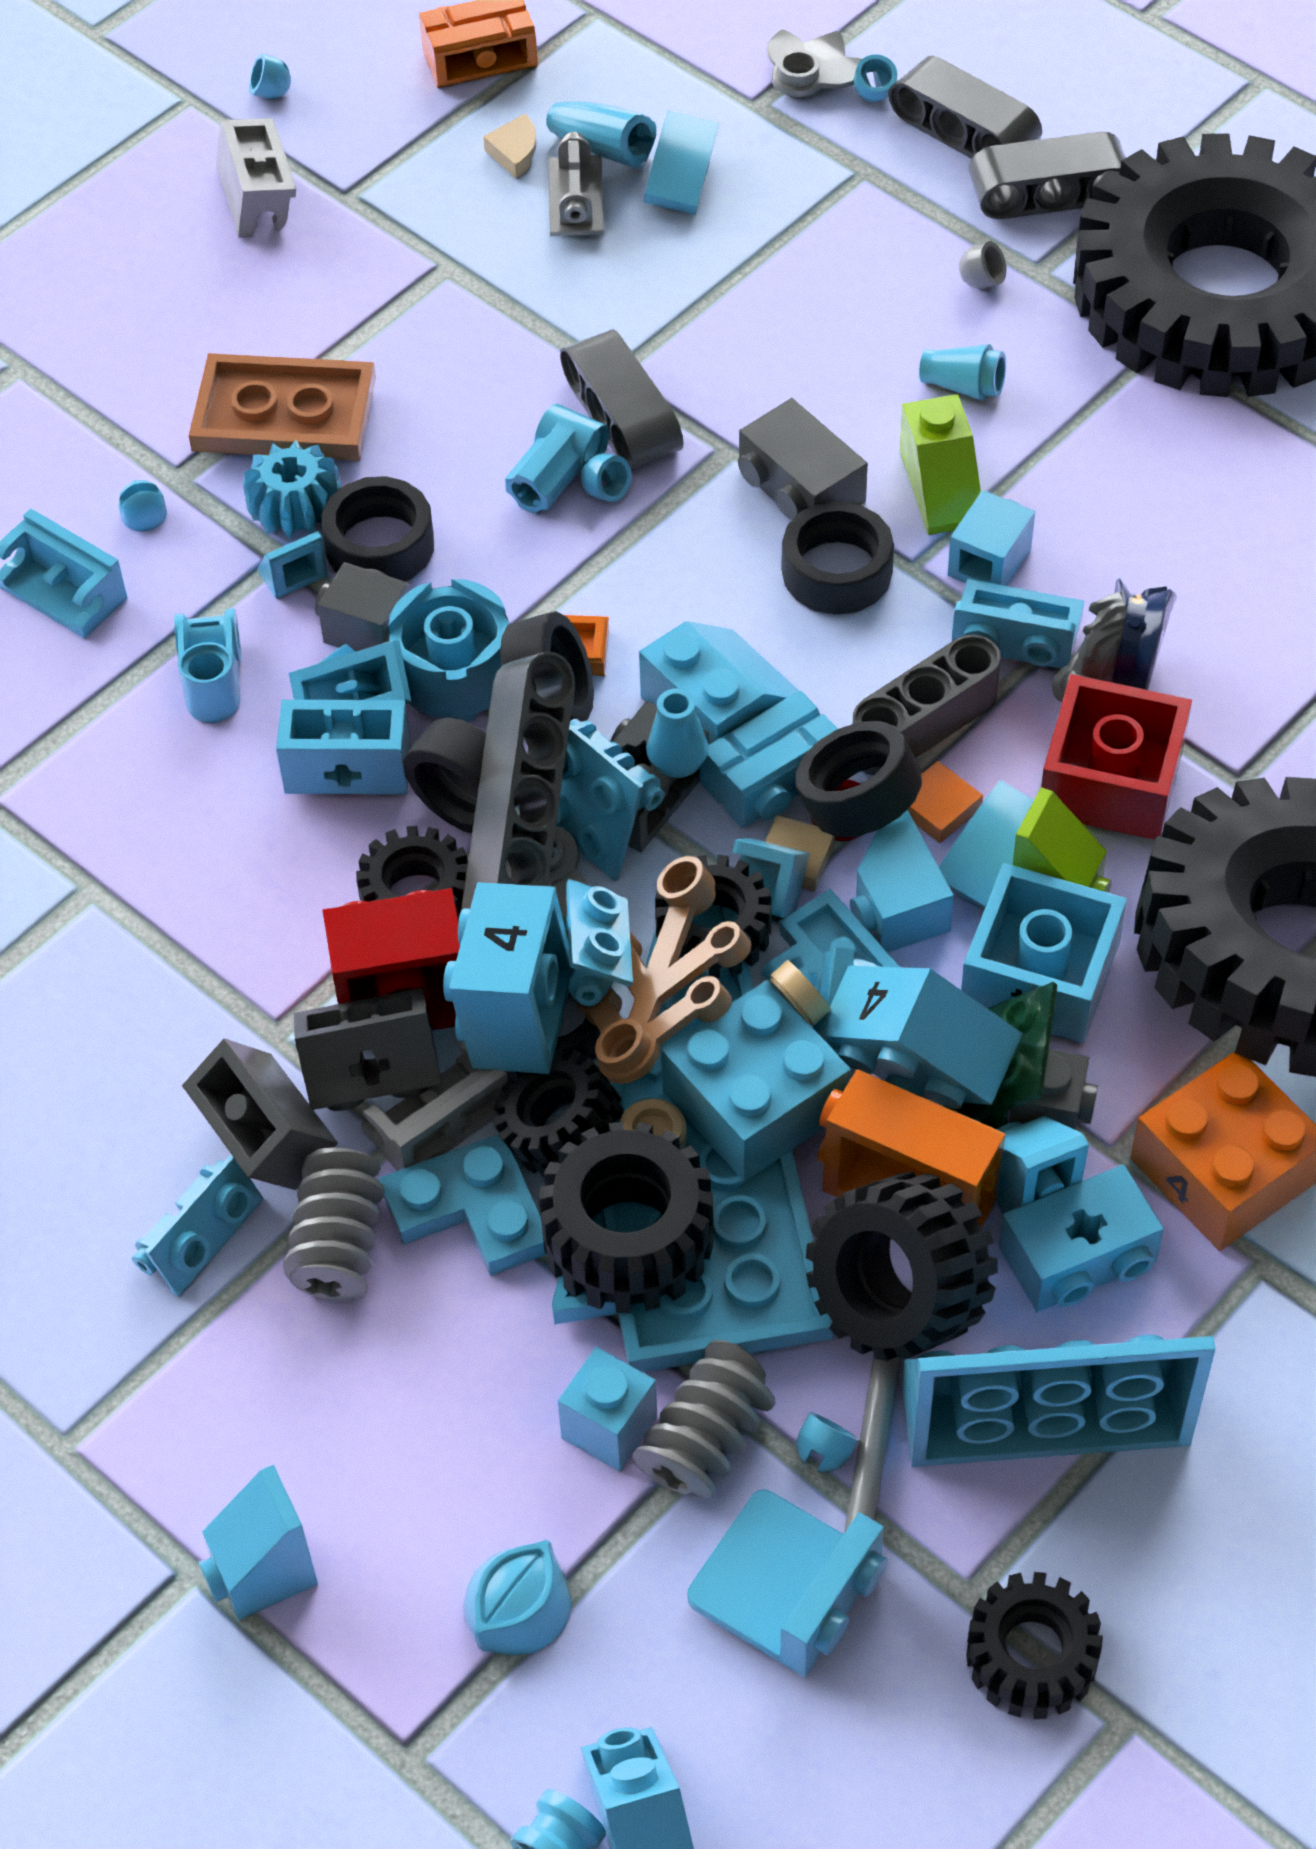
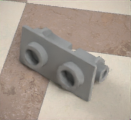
[548,132,604,236]

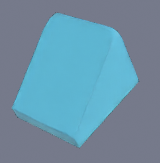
[258,531,328,599]

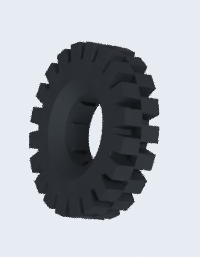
[1073,133,1316,397]
[1134,777,1316,1077]

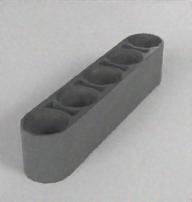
[461,652,575,911]

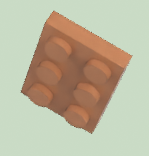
[188,353,376,461]

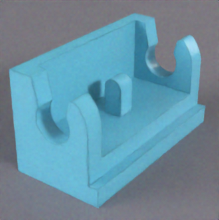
[0,508,128,639]

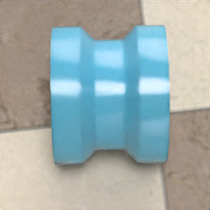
[510,1789,606,1849]

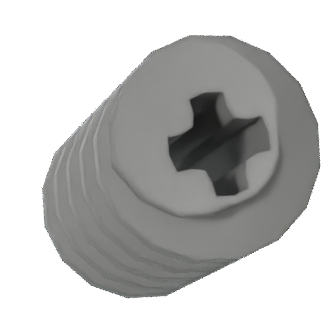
[283,1147,385,1301]
[632,1340,776,1499]

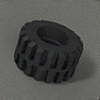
[539,1122,714,1313]
[805,1172,998,1361]

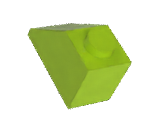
[899,394,981,535]
[1012,787,1112,893]

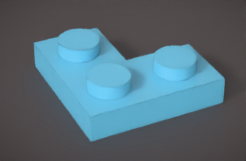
[378,1134,547,1276]

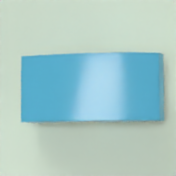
[644,110,720,215]
[939,780,1034,910]

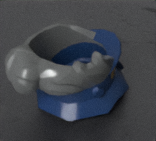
[1051,578,1177,703]

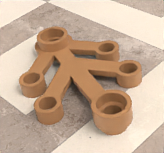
[576,856,751,1084]

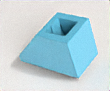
[581,1727,694,1849]

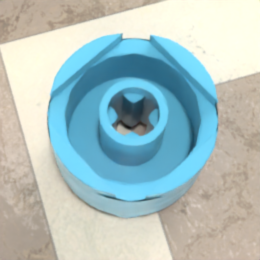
[389,579,509,723]

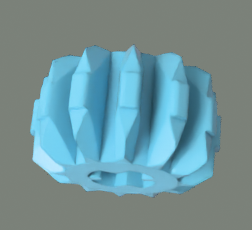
[243,440,341,539]

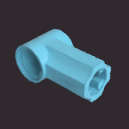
[505,403,610,514]

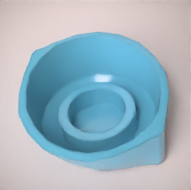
[463,1540,572,1655]

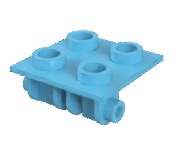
[556,719,665,881]

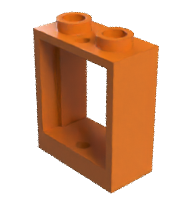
[817,1069,1006,1229]

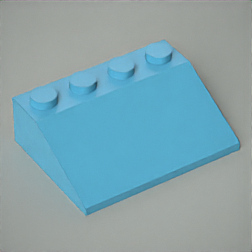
[902,1335,1216,1467]

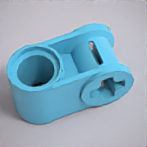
[174,608,241,723]

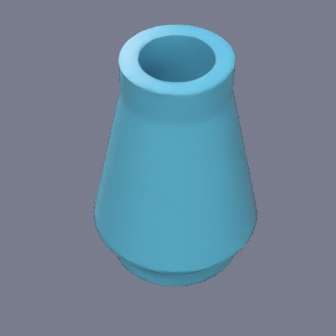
[919,344,1006,401]
[646,689,709,778]

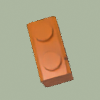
[419,0,538,88]

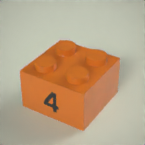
[1130,1051,1316,1252]

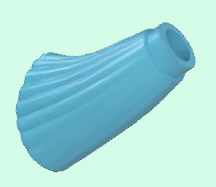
[546,101,657,170]

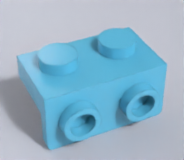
[951,579,1085,669]

